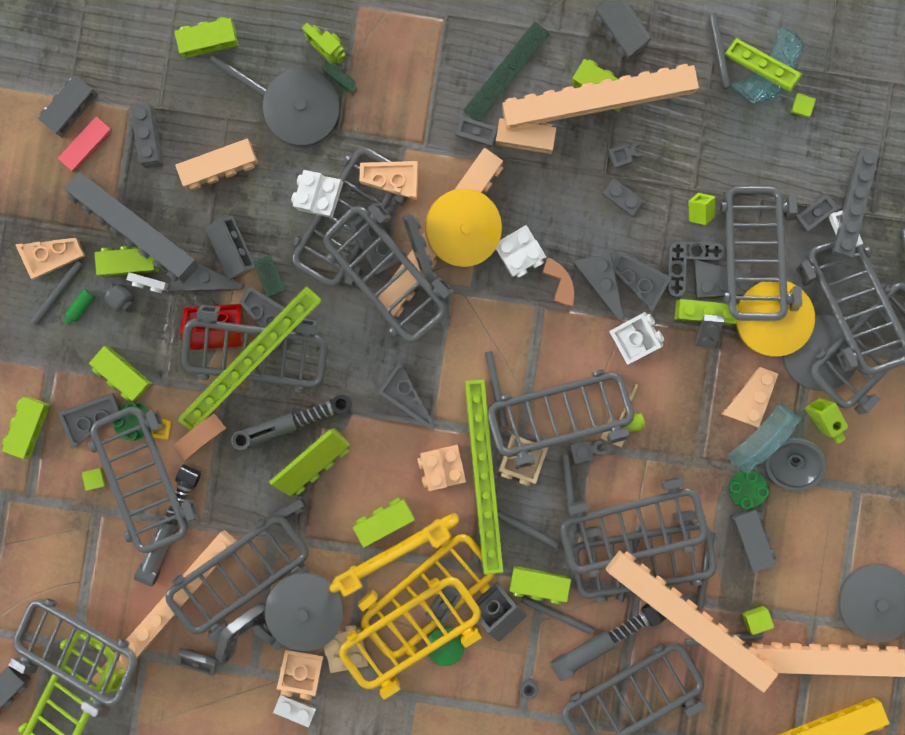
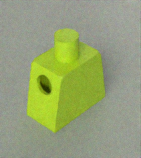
[805,398,848,443]

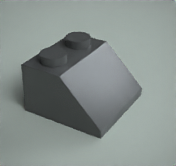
[469,582,527,642]

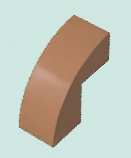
[542,258,574,308]
[173,413,226,461]

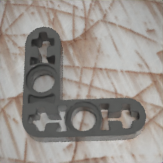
[667,241,725,297]
[215,603,265,665]

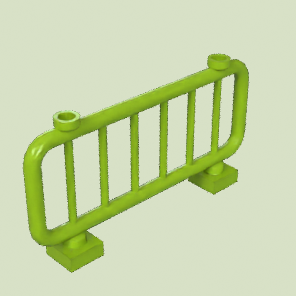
[18,631,126,735]

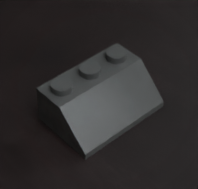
[594,0,651,62]

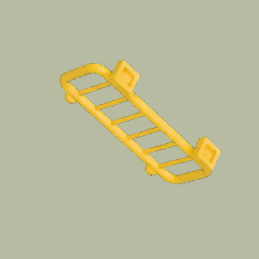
[329,513,459,597]
[358,530,495,659]
[339,577,482,700]

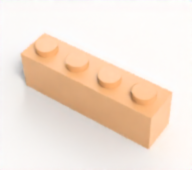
[175,138,258,191]

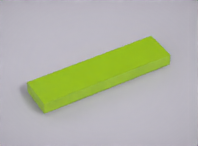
[725,38,802,92]

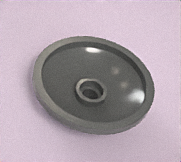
[766,438,826,491]

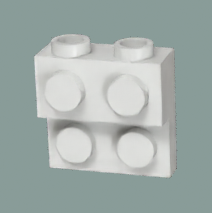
[291,170,343,218]
[496,225,546,278]
[609,312,664,365]

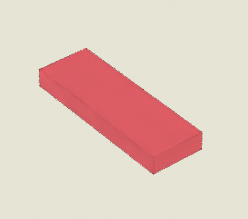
[58,116,112,172]

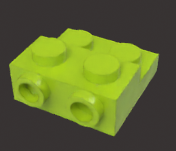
[302,23,346,66]

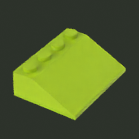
[269,428,350,497]

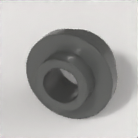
[519,679,539,699]

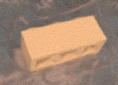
[495,118,557,154]

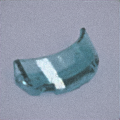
[730,27,804,103]
[726,402,801,473]

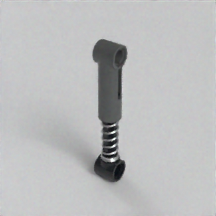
[231,395,352,450]
[134,464,201,587]
[550,603,667,681]

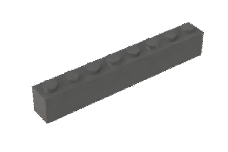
[64,171,199,284]

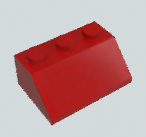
[180,304,244,350]

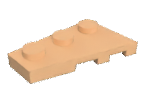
[722,367,778,428]

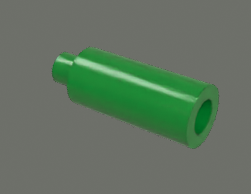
[63,289,95,325]

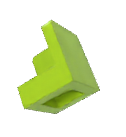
[688,193,715,225]
[741,606,774,635]

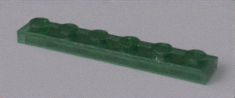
[464,21,550,122]

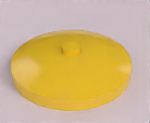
[425,189,502,267]
[736,281,815,357]

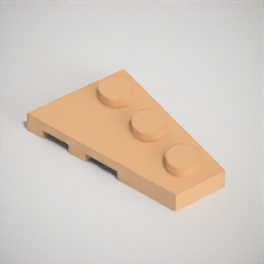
[359,161,419,200]
[15,238,86,280]

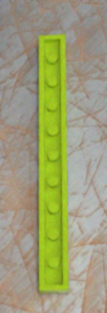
[177,286,321,430]
[465,379,503,574]

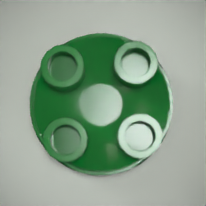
[112,402,149,441]
[729,470,769,509]
[426,627,465,666]

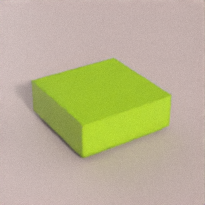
[790,93,816,118]
[82,467,106,491]

